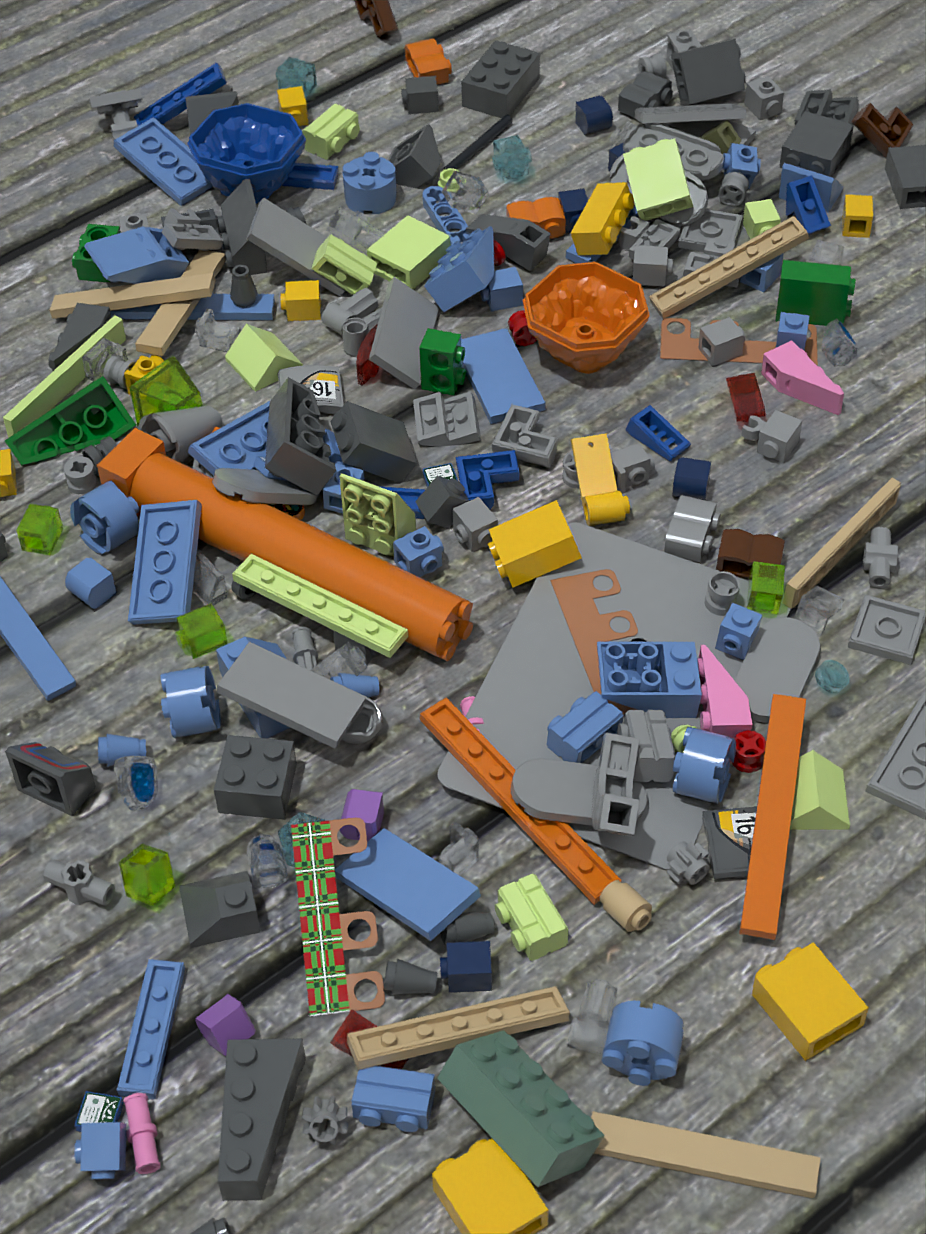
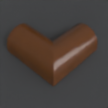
[354,0,399,38]
[851,103,913,158]

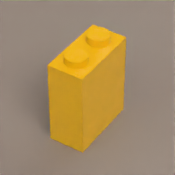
[488,500,582,587]
[752,942,869,1061]
[432,1138,548,1234]

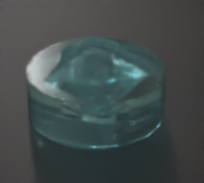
[815,660,849,693]

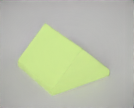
[225,324,303,392]
[790,750,850,830]

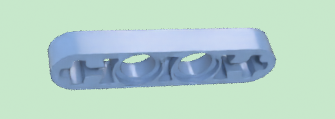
[422,186,469,245]

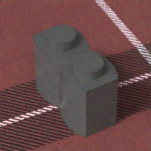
[618,71,673,117]

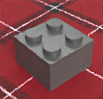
[214,735,297,820]

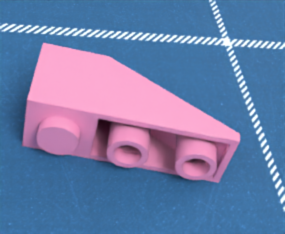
[761,340,844,415]
[697,645,753,738]

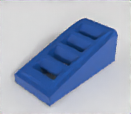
[625,405,691,461]

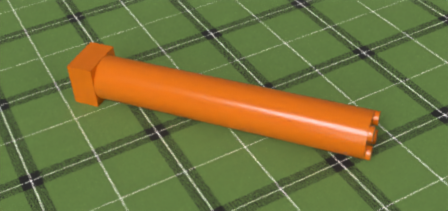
[97,428,473,661]

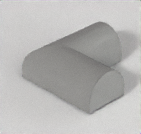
[492,404,558,468]

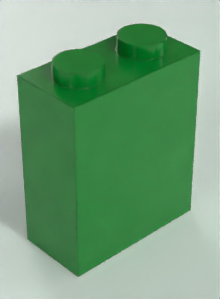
[775,260,856,328]

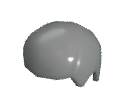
[342,697,383,744]

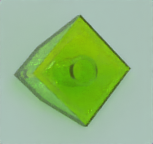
[130,356,202,427]

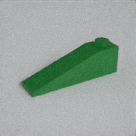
[4,376,136,465]

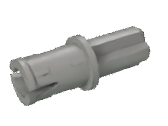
[291,627,318,674]

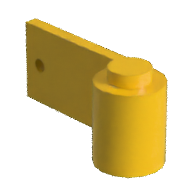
[571,433,630,526]

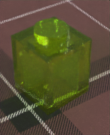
[16,504,63,555]
[747,561,785,614]
[175,603,228,659]
[119,844,175,906]

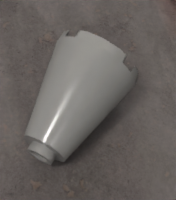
[138,406,222,463]

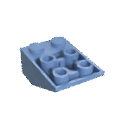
[424,226,494,312]
[84,227,189,284]
[597,641,702,718]

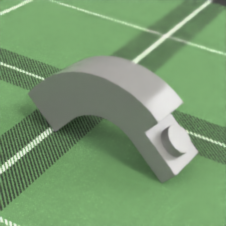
[592,733,640,836]

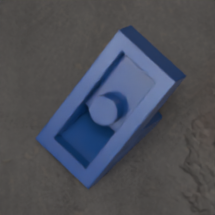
[786,175,831,235]

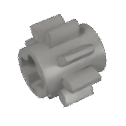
[667,841,710,885]
[302,1096,348,1145]

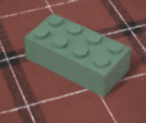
[437,1030,605,1187]

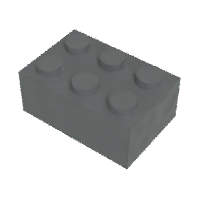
[461,40,540,118]

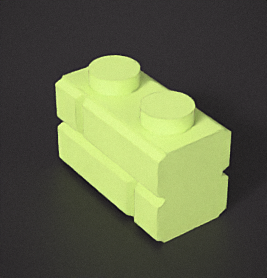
[302,103,360,160]
[311,234,377,295]
[495,873,568,961]

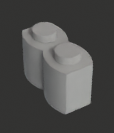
[664,495,721,562]

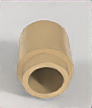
[600,880,652,932]

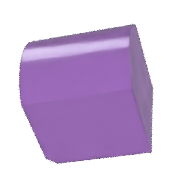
[339,789,384,842]
[196,994,256,1056]

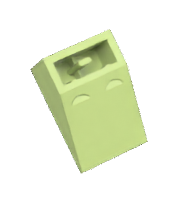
[339,473,416,557]

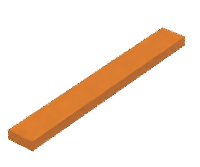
[739,694,806,940]
[420,697,622,905]

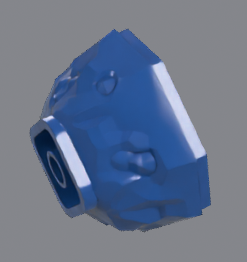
[187,103,306,203]

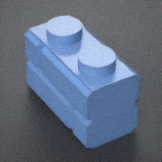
[547,691,624,763]
[351,1066,435,1132]

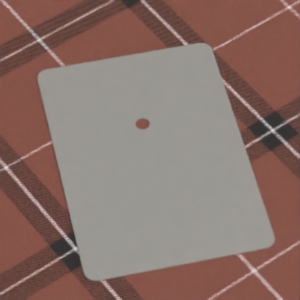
[437,522,791,870]

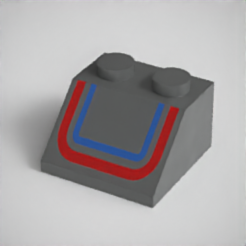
[5,742,96,817]

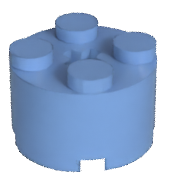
[343,152,397,214]
[70,481,139,554]
[161,666,221,738]
[672,727,736,803]
[601,1001,684,1086]

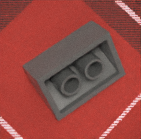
[217,179,267,275]

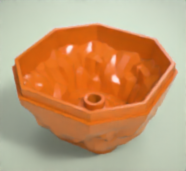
[523,262,650,374]

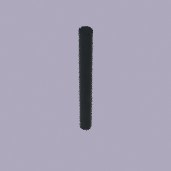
[443,115,512,170]

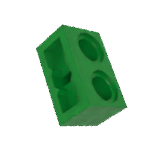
[72,224,121,283]
[419,328,466,396]

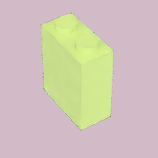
[623,138,694,221]
[367,215,451,290]

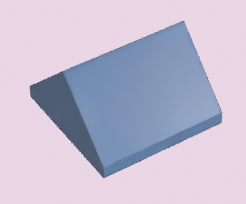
[779,163,844,213]

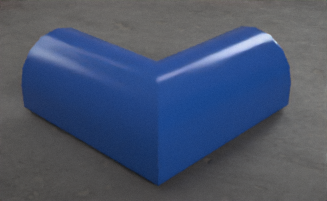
[456,450,519,510]

